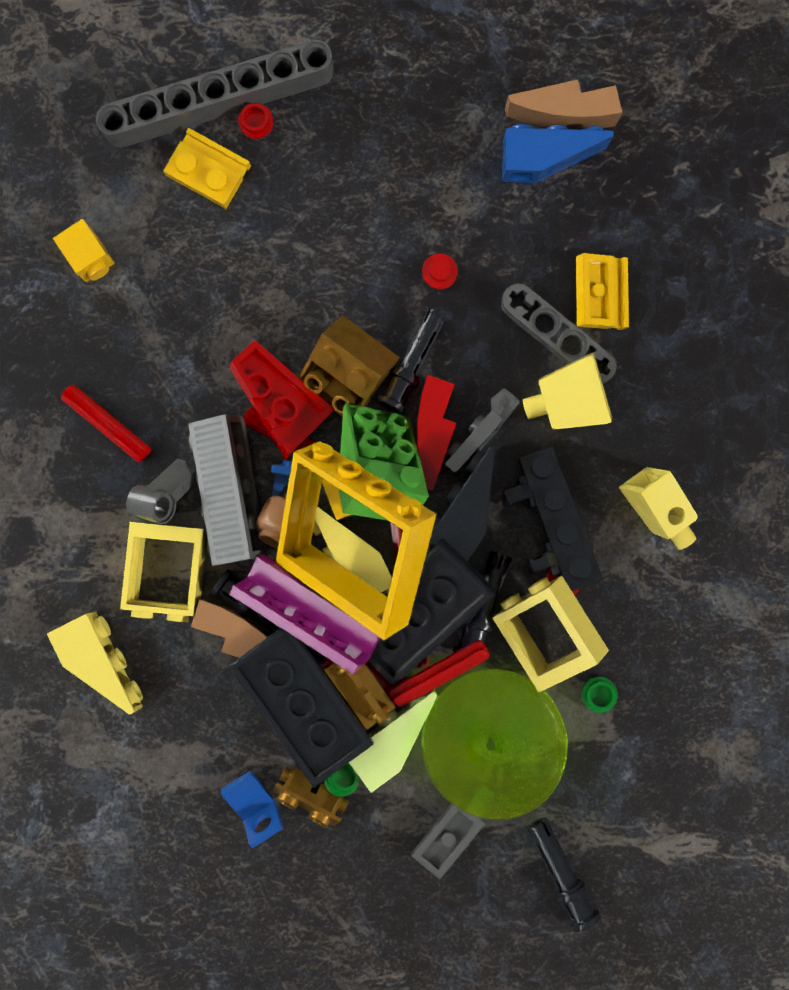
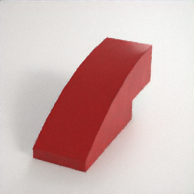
[417,375,456,493]

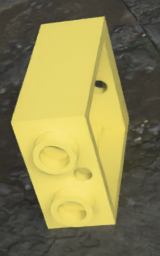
[120,522,208,622]
[493,576,609,692]

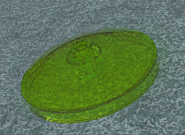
[422,669,568,820]

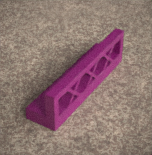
[229,554,381,674]

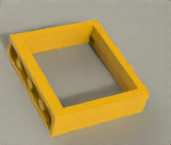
[276,441,436,640]

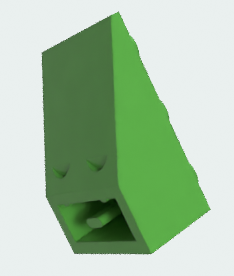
[339,403,429,521]

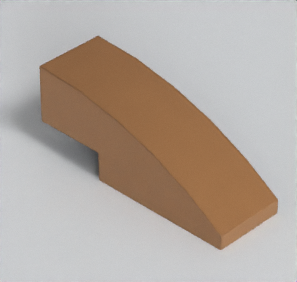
[505,80,623,130]
[191,598,271,658]

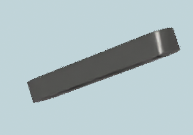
[501,284,617,384]

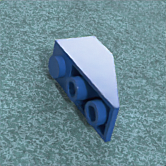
[502,124,614,183]

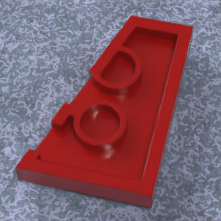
[229,340,335,461]

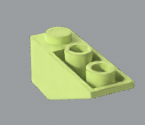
[349,689,437,793]

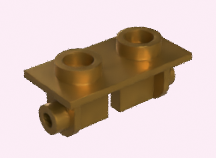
[324,662,396,730]
[272,766,349,828]

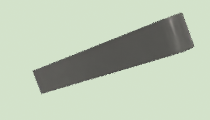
[95,40,334,148]

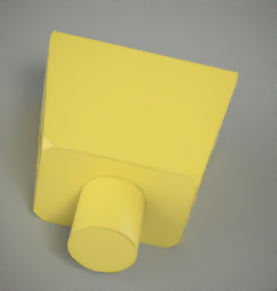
[523,353,612,429]
[619,467,698,550]

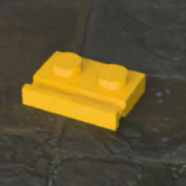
[163,128,251,209]
[576,253,629,330]

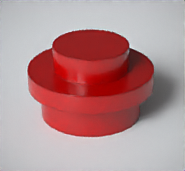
[238,103,274,139]
[422,254,458,290]

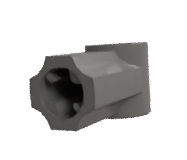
[126,459,196,524]

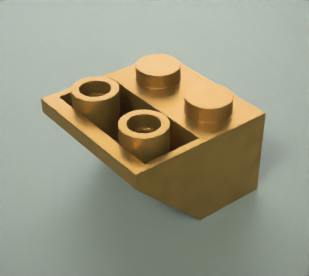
[298,315,400,417]

